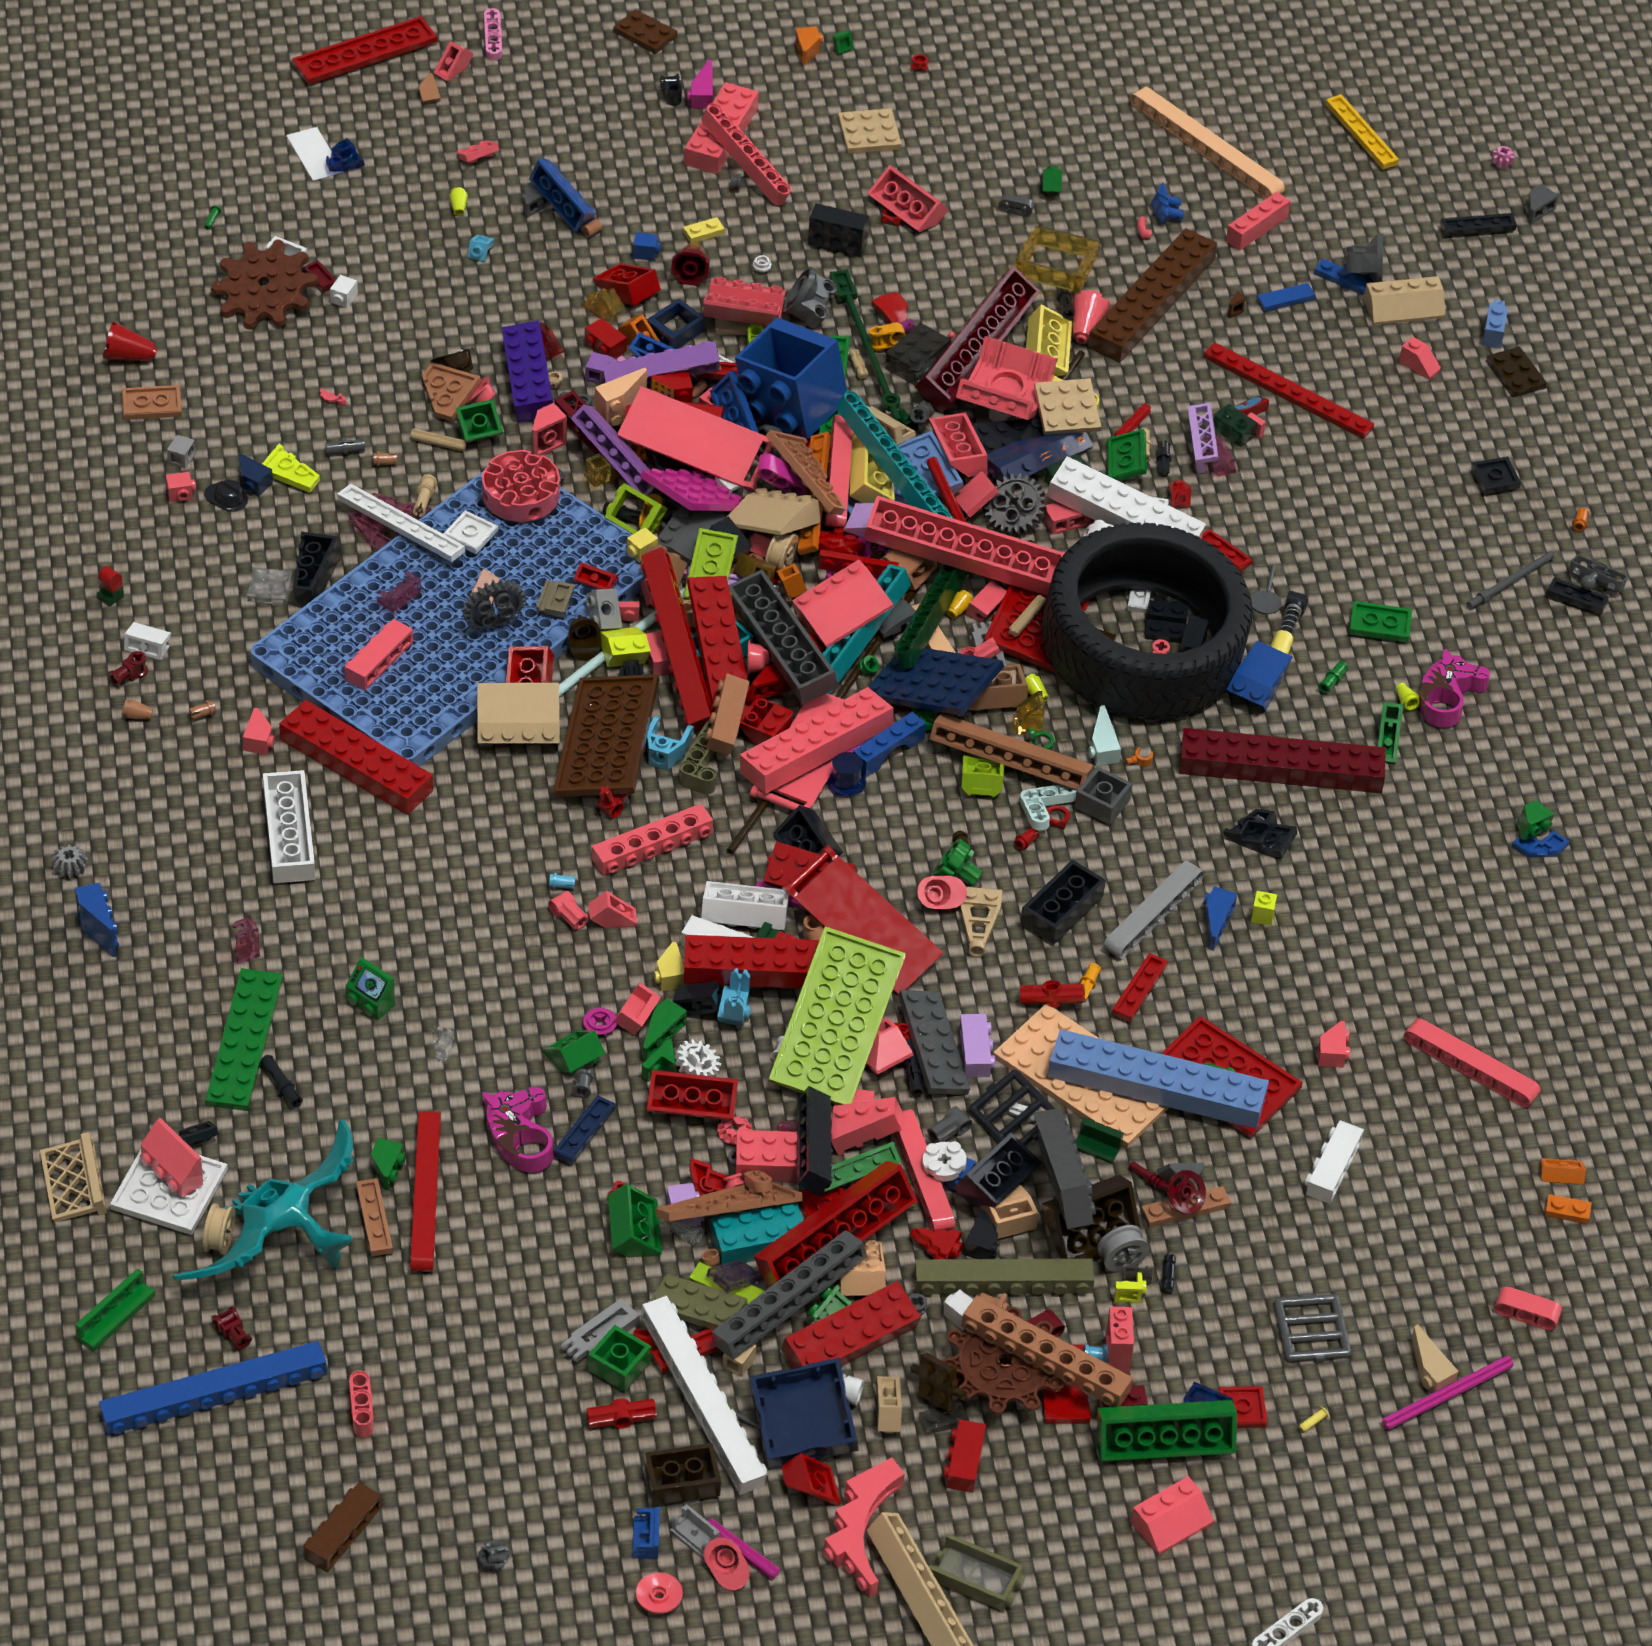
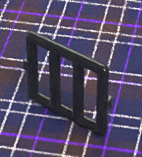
[968,1069,1055,1146]

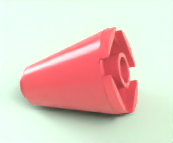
[1073,290,1110,344]

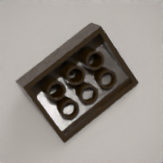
[1042,1174,1141,1260]

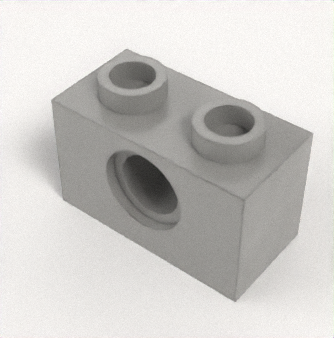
[586,589,622,631]

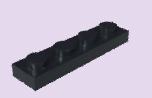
[1440,213,1517,236]

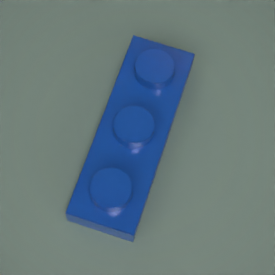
[1314,258,1372,295]

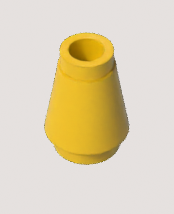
[947,590,973,619]

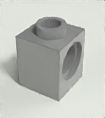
[167,435,196,469]

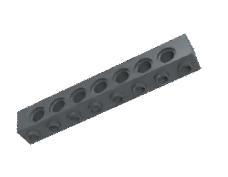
[712,1230,867,1359]

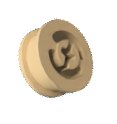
[765,534,799,571]
[203,1203,236,1255]

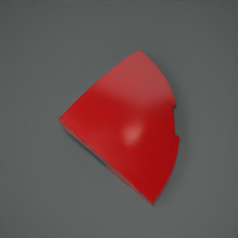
[871,292,908,324]
[689,1158,728,1196]

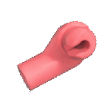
[1137,216,1152,239]

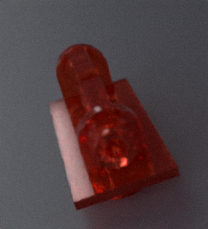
[540,322,564,359]

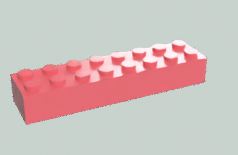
[740,687,893,794]

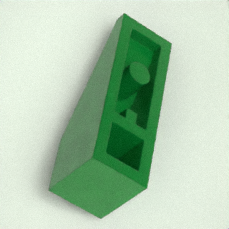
[1377,702,1404,764]
[643,998,687,1062]

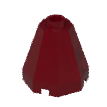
[671,242,710,286]

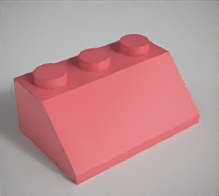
[140,1118,203,1198]
[1131,1476,1214,1555]

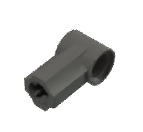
[927,1106,972,1144]

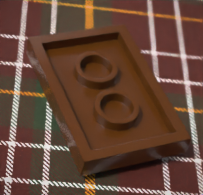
[613,9,678,54]

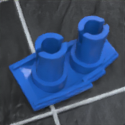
[1151,183,1184,224]

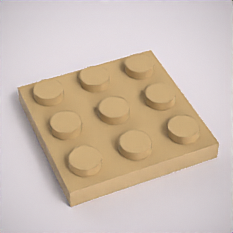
[838,108,901,154]
[1034,378,1101,435]

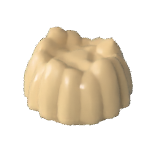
[549,371,563,389]

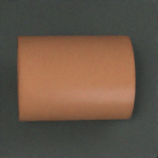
[581,219,602,238]

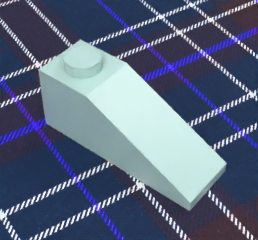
[1088,705,1121,766]

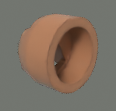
[701,1249,720,1268]

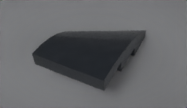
[1223,809,1298,858]

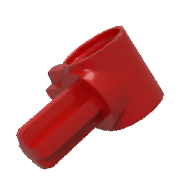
[596,786,629,818]

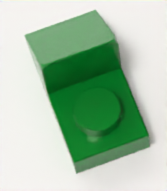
[641,1039,676,1082]

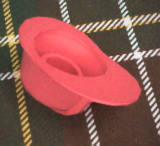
[467,377,496,404]
[746,639,770,677]
[917,876,967,909]
[704,1537,749,1590]

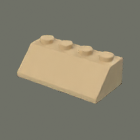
[1364,276,1446,325]

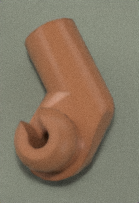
[693,380,708,398]

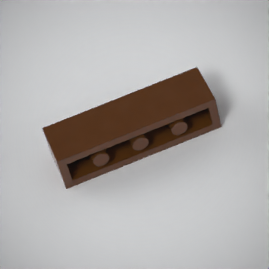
[303,1482,382,1573]

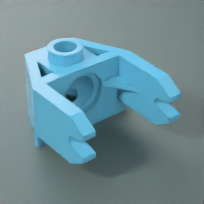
[646,716,694,770]
[717,968,751,1026]

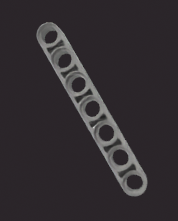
[1103,860,1204,959]

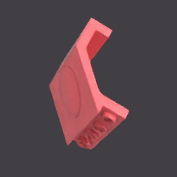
[956,336,1058,420]

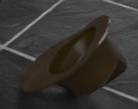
[430,348,474,372]
[568,615,601,660]

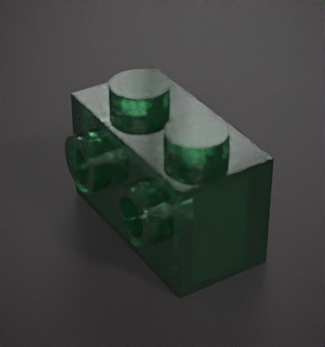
[1213,404,1258,448]

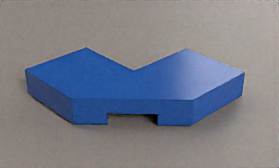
[1512,831,1570,858]

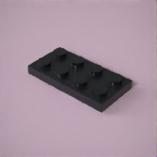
[972,417,1048,454]

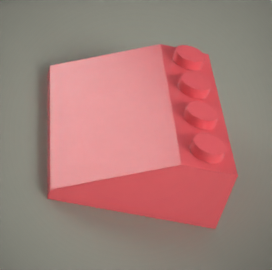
[792,560,894,648]

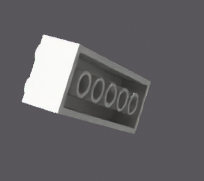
[263,770,315,883]

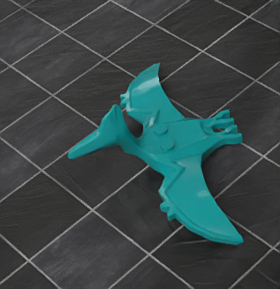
[173,1119,354,1281]

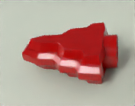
[910,1228,964,1260]

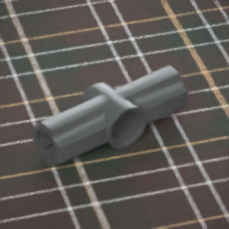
[909,400,935,426]

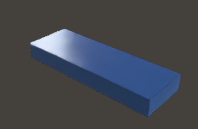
[1257,283,1315,312]

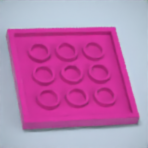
[640,468,742,511]

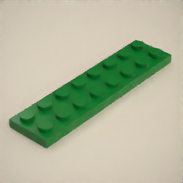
[205,968,283,1111]

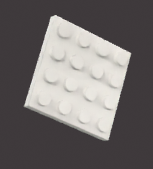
[110,1150,228,1235]

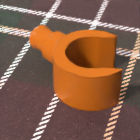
[1125,747,1153,767]

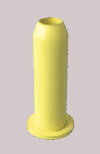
[1299,1407,1329,1432]

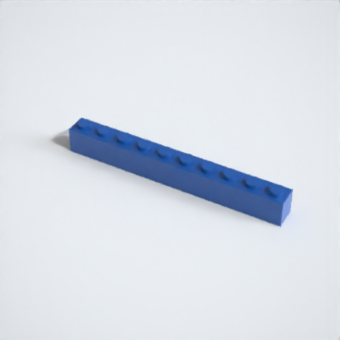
[99,1341,327,1436]

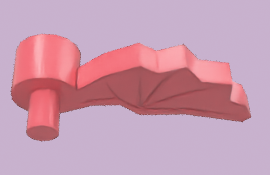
[320,389,347,406]

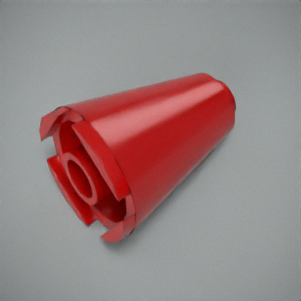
[103,322,157,362]

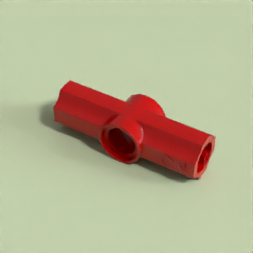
[1020,980,1085,1008]
[586,1398,657,1429]

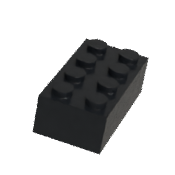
[1020,859,1106,944]

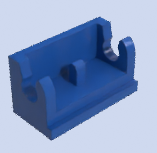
[633,1507,660,1559]

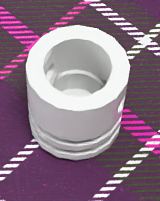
[843,1374,864,1406]

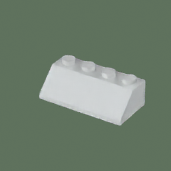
[701,881,789,931]

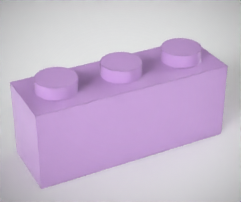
[959,1014,995,1078]

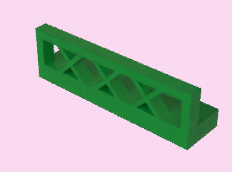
[822,1142,902,1194]
[75,1268,155,1352]

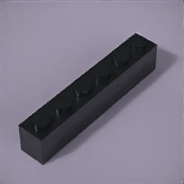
[797,1086,833,1195]

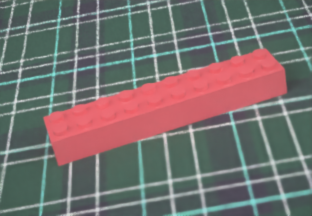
[863,496,1065,596]

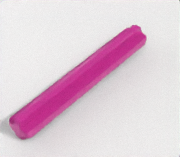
[708,1518,780,1579]

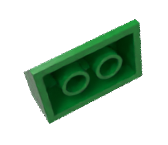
[608,1183,662,1258]

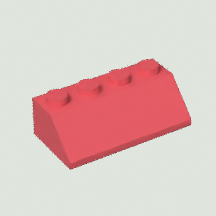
[867,165,948,232]
[929,412,987,477]

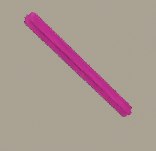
[1382,1356,1514,1429]

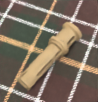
[413,474,437,517]

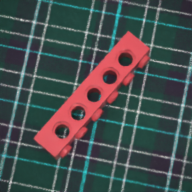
[591,803,713,876]

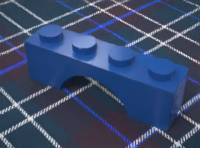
[852,712,926,778]

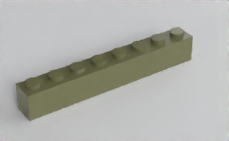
[914,1259,1094,1295]

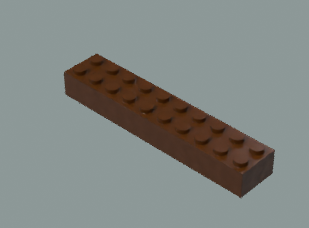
[1088,228,1217,363]

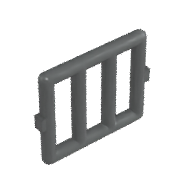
[1274,1293,1352,1363]

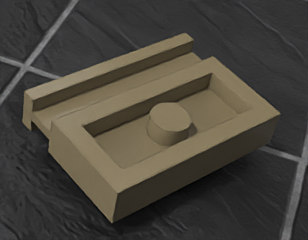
[536,579,575,618]

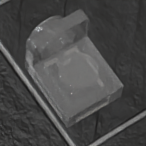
[432,1026,455,1063]

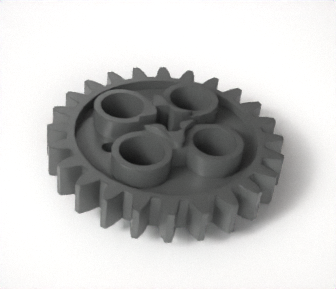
[984,473,1047,536]
[462,579,526,632]

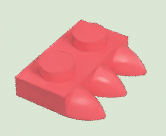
[457,141,499,163]

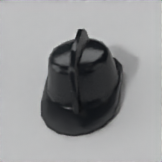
[204,480,248,511]

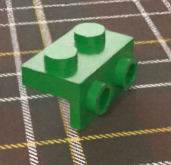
[805,1285,852,1325]

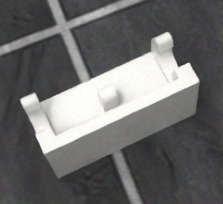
[124,622,171,660]

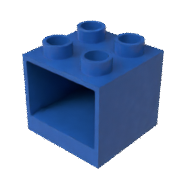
[735,317,847,439]

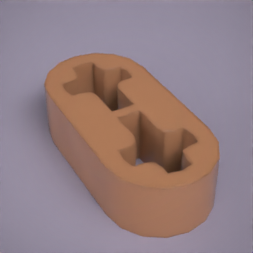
[744,1170,773,1192]

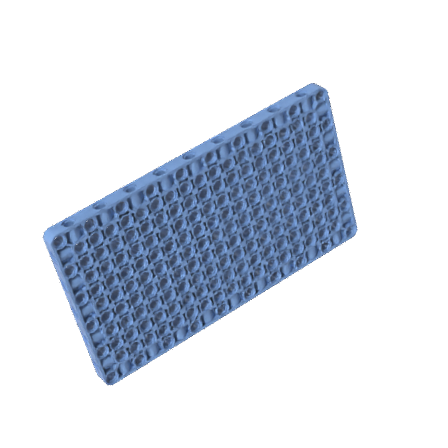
[250,472,646,767]

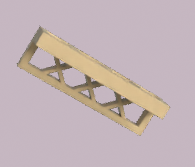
[866,405,916,445]

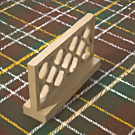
[40,1132,107,1223]

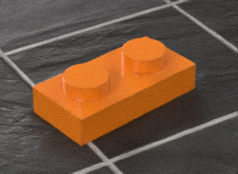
[1545,1194,1592,1224]

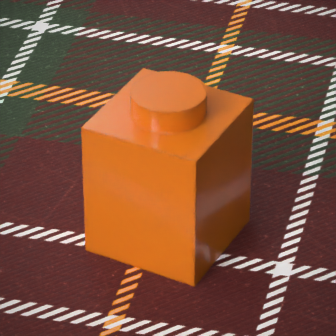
[777,563,807,598]

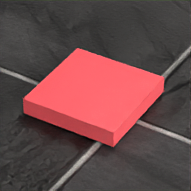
[954,471,999,517]

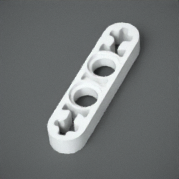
[1252,1598,1323,1646]

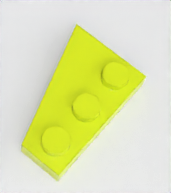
[262,444,320,493]

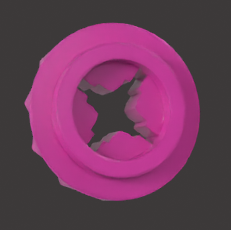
[583,1008,617,1037]

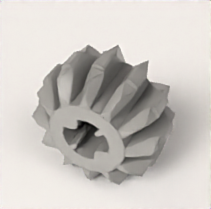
[51,844,88,879]

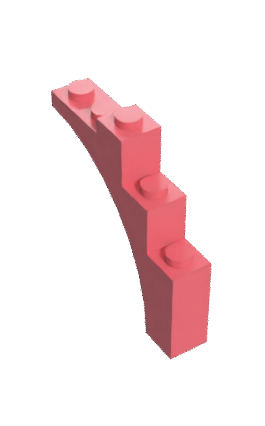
[823,1458,905,1598]

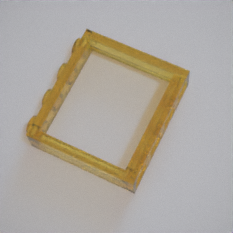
[1014,225,1100,293]

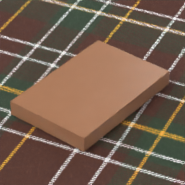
[122,385,182,420]

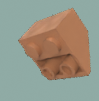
[883,548,938,590]

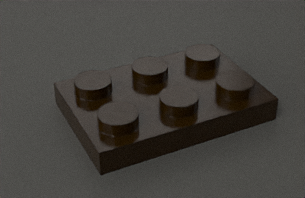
[1486,346,1547,398]

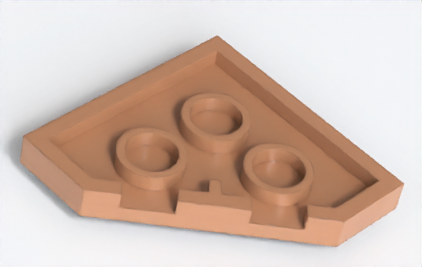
[422,362,482,422]

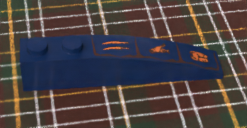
[987,432,1093,486]

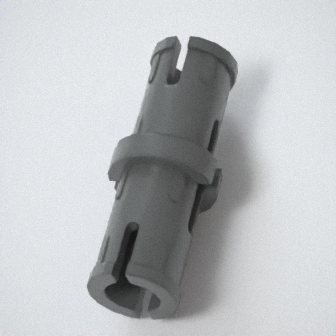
[325,438,365,455]

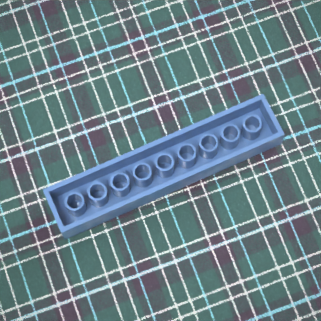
[1048,1029,1269,1129]

